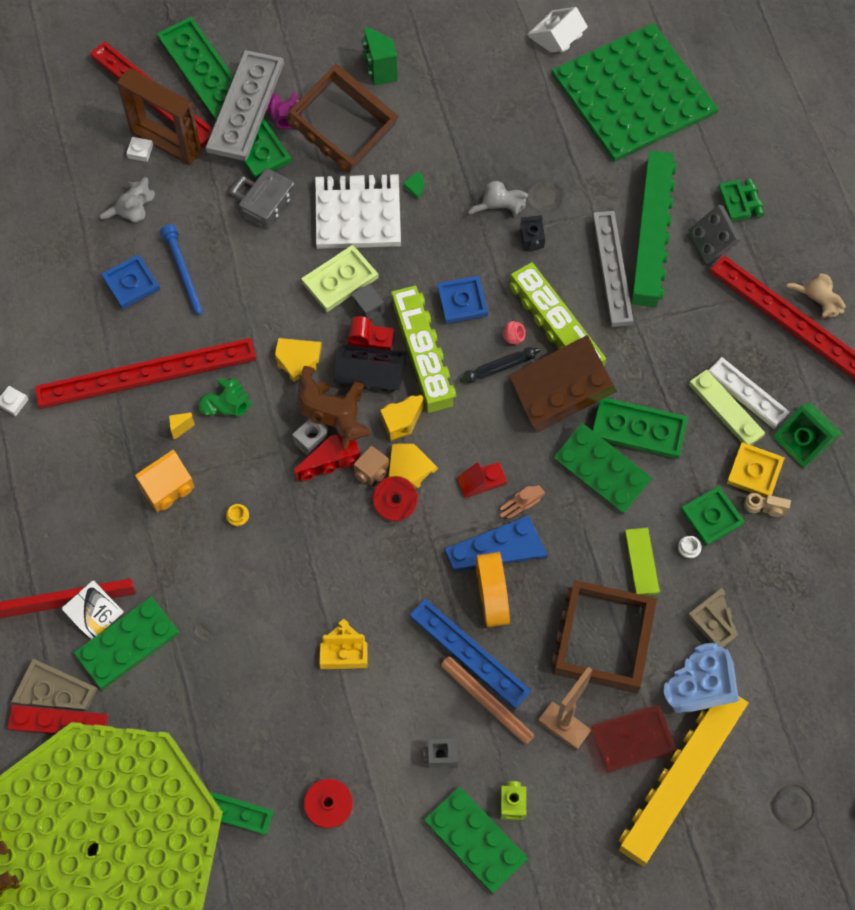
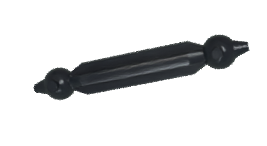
[460,347,540,383]

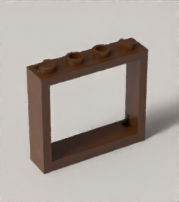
[286,63,399,173]
[117,68,202,165]
[551,580,657,694]

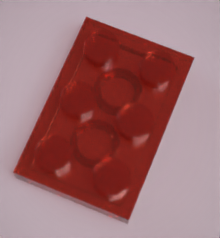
[591,704,677,774]

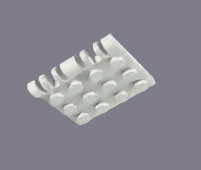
[315,174,401,249]

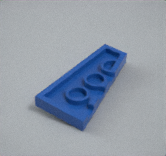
[445,516,548,572]

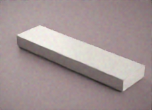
[708,357,790,429]

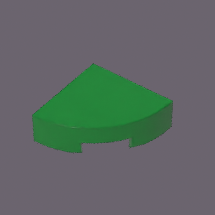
[403,171,424,200]

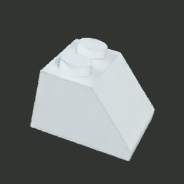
[527,7,588,53]

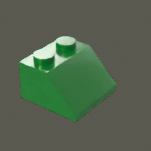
[773,403,843,468]

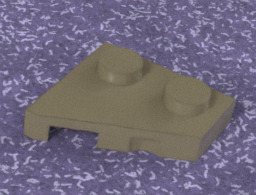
[687,588,738,648]

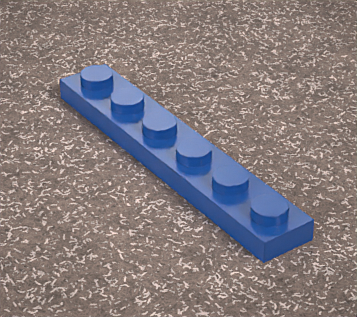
[410,598,531,710]

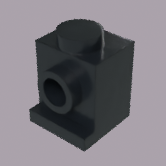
[520,215,545,250]

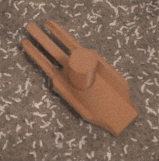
[500,485,545,519]

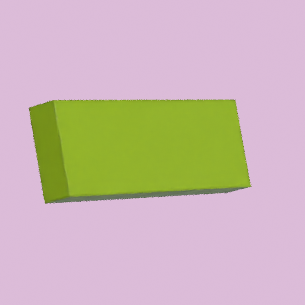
[625,527,660,596]

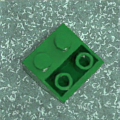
[361,27,398,85]

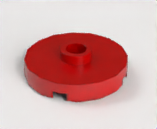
[373,476,418,521]
[304,779,353,829]

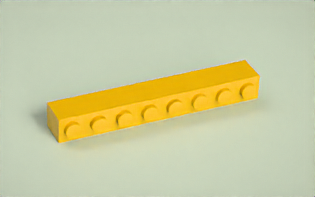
[618,696,749,867]

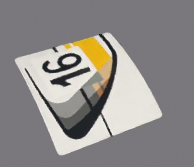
[62,581,123,640]

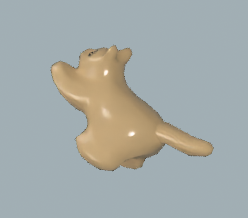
[786,273,846,319]

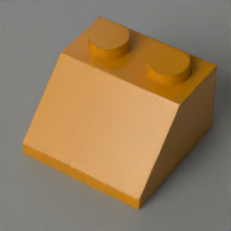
[135,450,194,513]

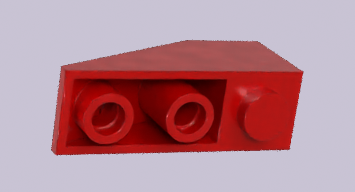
[294,434,360,481]

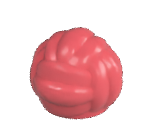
[502,321,525,345]

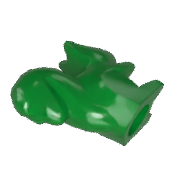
[198,378,253,417]

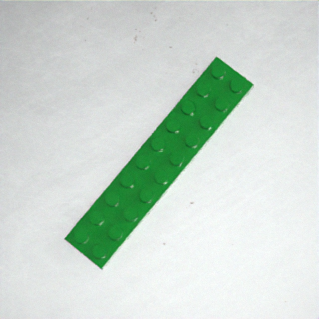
[157,16,292,180]

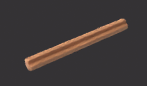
[441,656,534,745]

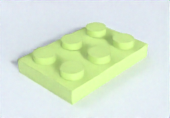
[301,245,378,312]

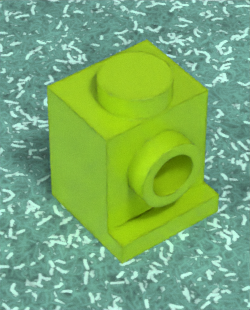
[501,781,526,820]

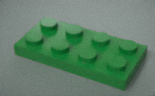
[593,398,688,460]
[554,423,653,514]
[74,596,180,691]
[424,786,529,895]

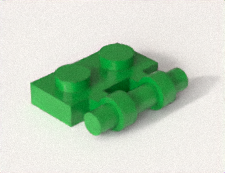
[718,179,764,222]

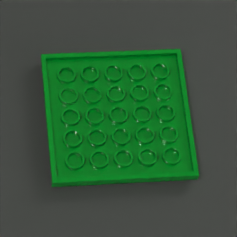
[551,23,719,162]

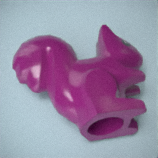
[266,91,302,129]

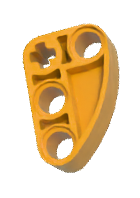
[475,552,510,628]

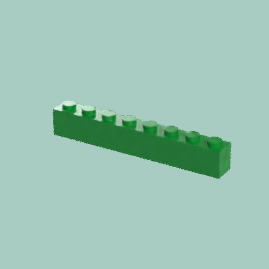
[631,150,677,308]

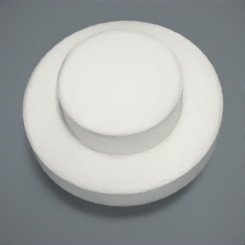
[678,536,701,559]

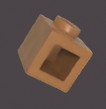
[354,445,389,486]

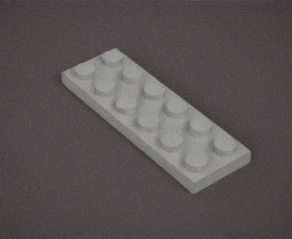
[206,50,284,161]

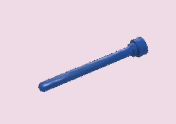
[160,224,202,315]

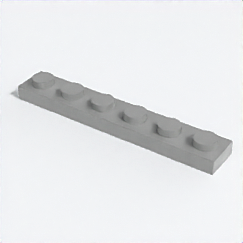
[593,211,633,327]

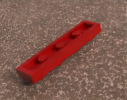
[8,705,109,735]

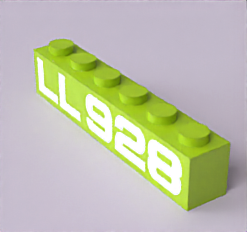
[509,262,606,367]
[391,285,456,413]

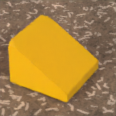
[169,413,195,439]

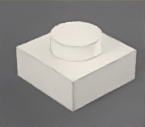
[126,137,153,162]
[0,386,29,417]

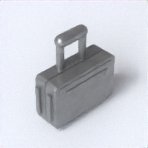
[229,169,295,229]

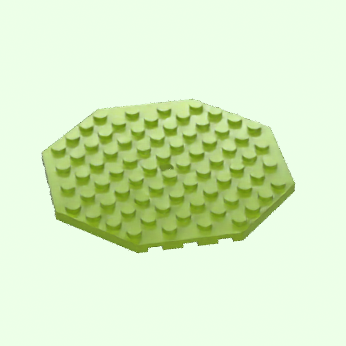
[0,722,223,910]

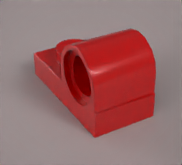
[348,316,394,350]

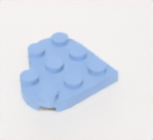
[664,643,739,713]

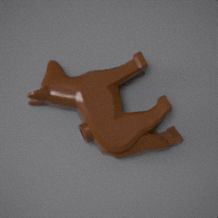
[297,366,370,451]

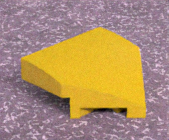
[275,338,322,382]
[389,444,438,488]
[320,619,368,669]

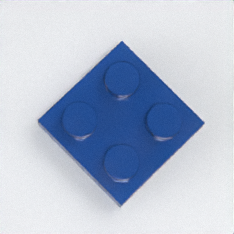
[101,254,160,310]
[437,276,488,324]

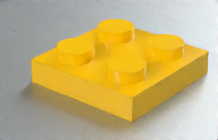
[727,442,785,498]

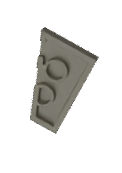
[11,659,98,710]

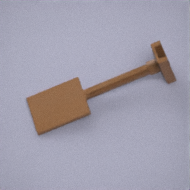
[538,667,592,751]

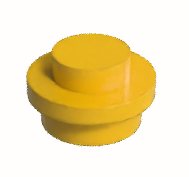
[226,504,249,526]

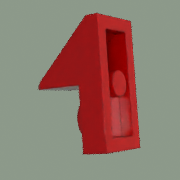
[457,462,507,499]

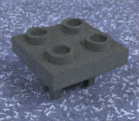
[688,205,741,265]

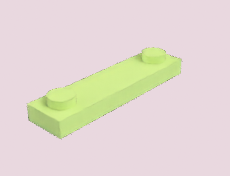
[689,370,765,445]

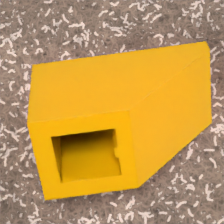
[380,395,423,441]

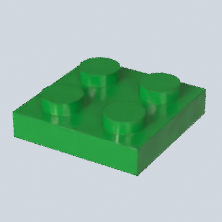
[680,486,745,547]

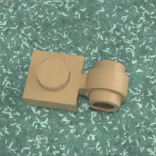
[744,493,791,517]

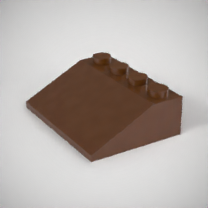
[509,335,617,432]

